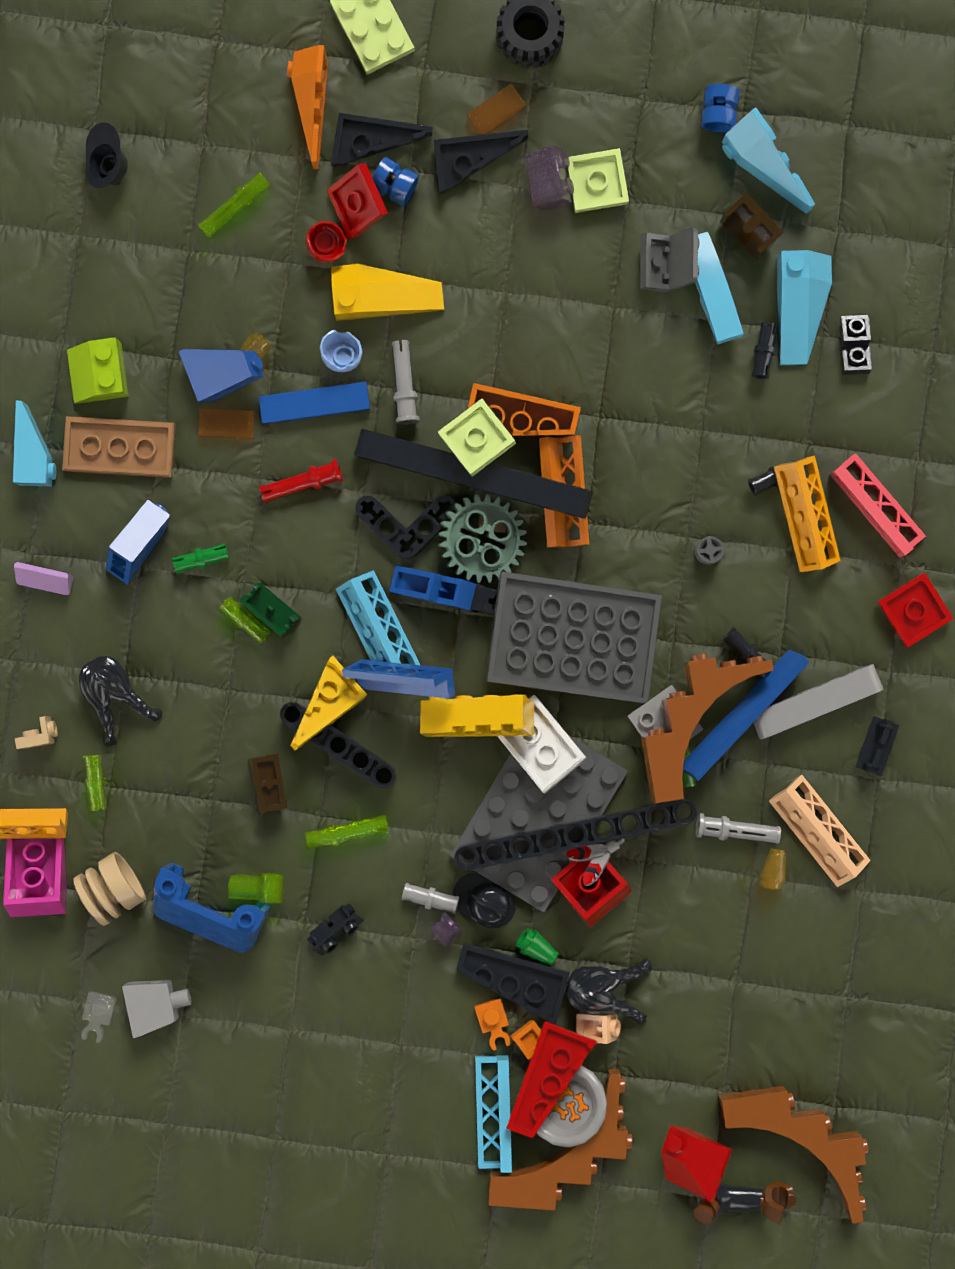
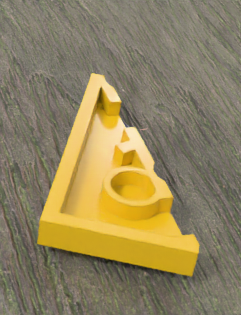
[291,656,367,750]

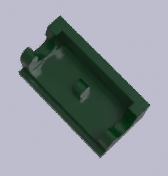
[239,582,301,638]

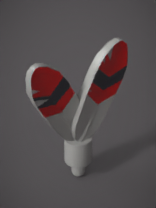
[566,838,625,886]

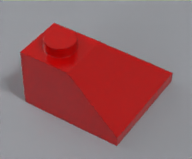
[661,1125,732,1203]

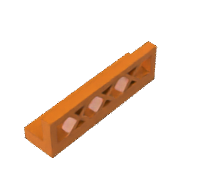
[539,435,589,548]

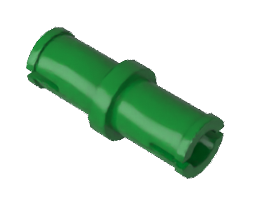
[172,543,230,574]

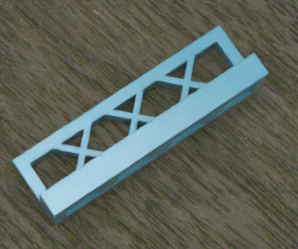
[336,570,420,665]
[475,1055,512,1173]

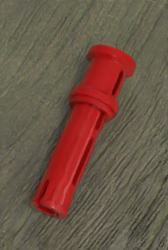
[259,458,344,503]

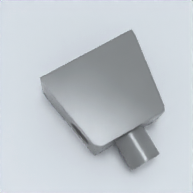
[122,980,191,1038]

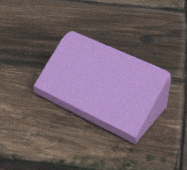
[14,562,74,595]

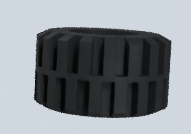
[496,0,565,68]

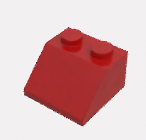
[551,860,632,928]

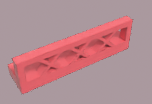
[830,453,926,558]

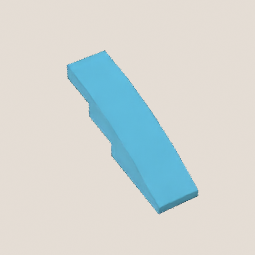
[695,232,744,344]

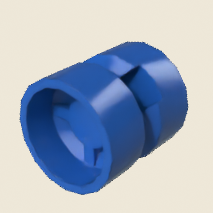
[701,84,740,133]
[372,157,420,207]

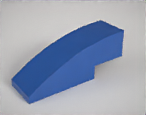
[389,566,476,611]

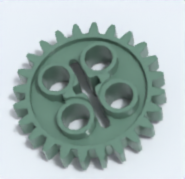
[438,494,527,583]

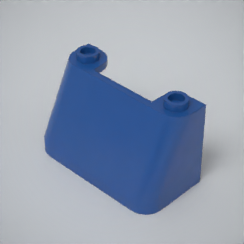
[153,862,272,953]

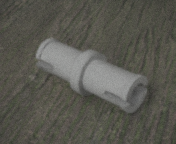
[402,883,459,914]

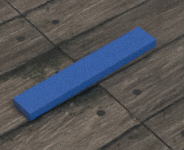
[683,650,809,781]

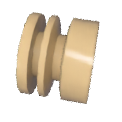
[74,852,146,926]

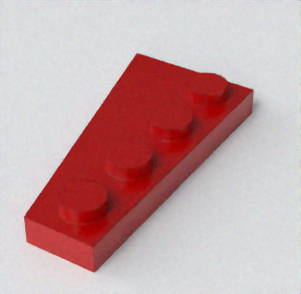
[506,1021,597,1138]

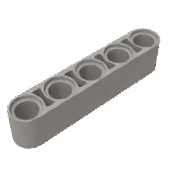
[753,664,884,739]

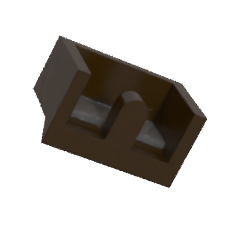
[720,193,784,261]

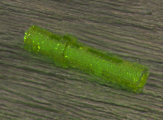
[198,172,271,238]
[305,814,389,849]

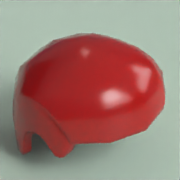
[305,221,347,263]

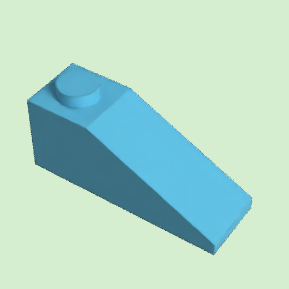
[13,400,56,486]

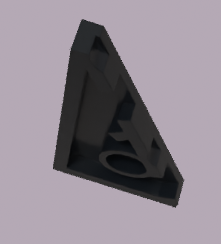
[331,113,433,167]
[434,130,528,194]

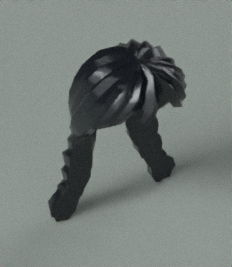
[79,656,162,747]
[566,958,652,1025]

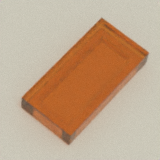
[467,84,527,135]
[199,409,255,439]

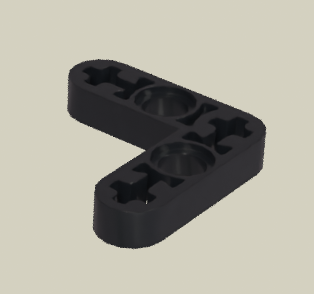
[355,495,456,559]

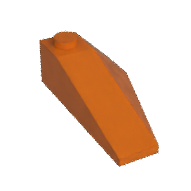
[287,45,328,169]

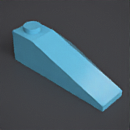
[722,108,815,214]
[776,250,832,366]

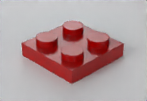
[327,163,388,239]
[877,572,954,648]

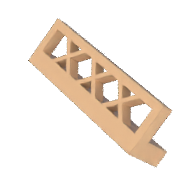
[769,775,870,887]

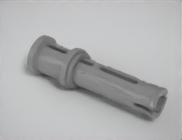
[392,340,420,425]
[696,813,781,844]

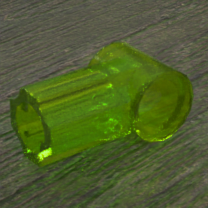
[228,873,284,903]

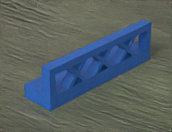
[342,659,455,699]

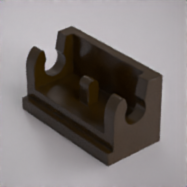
[248,754,287,813]

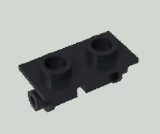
[855,716,899,776]
[307,903,364,956]

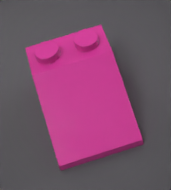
[3,838,67,917]

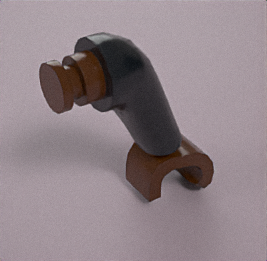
[694,1182,796,1225]

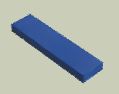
[259,382,370,425]

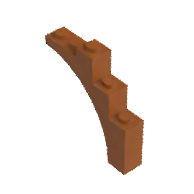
[641,654,774,803]
[488,1069,632,1211]
[718,1086,869,1223]

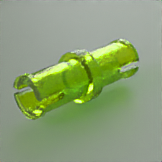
[219,596,271,645]
[83,754,107,811]

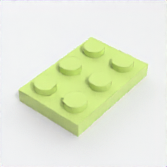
[330,0,415,75]

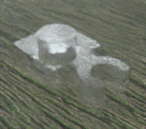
[81,991,117,1043]

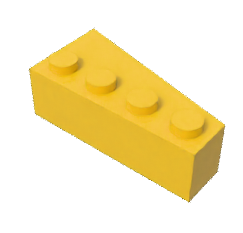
[420,695,534,737]

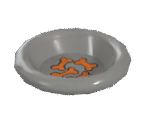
[537,1065,607,1147]

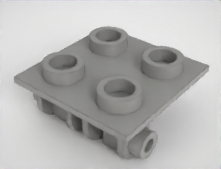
[627,685,703,739]

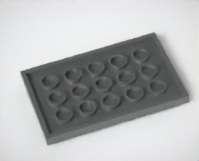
[485,572,662,704]
[450,736,628,912]

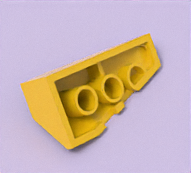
[331,264,444,321]

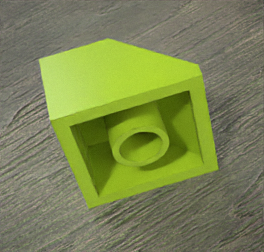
[67,337,129,404]

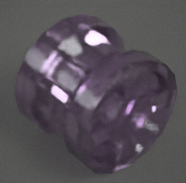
[429,912,464,947]

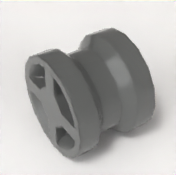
[695,536,724,565]

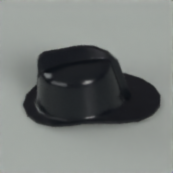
[86,122,128,188]
[453,874,516,929]

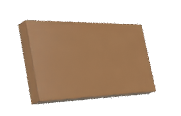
[62,416,176,478]

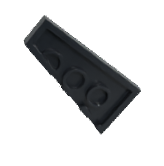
[456,942,570,1025]

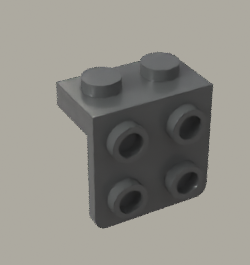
[640,228,700,292]

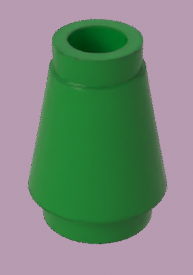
[516,928,558,966]

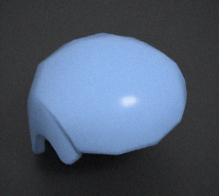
[320,330,363,372]

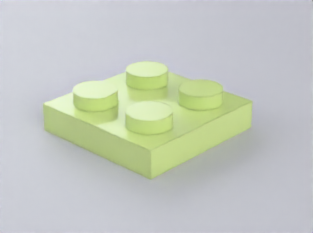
[566,148,629,213]
[438,399,516,477]

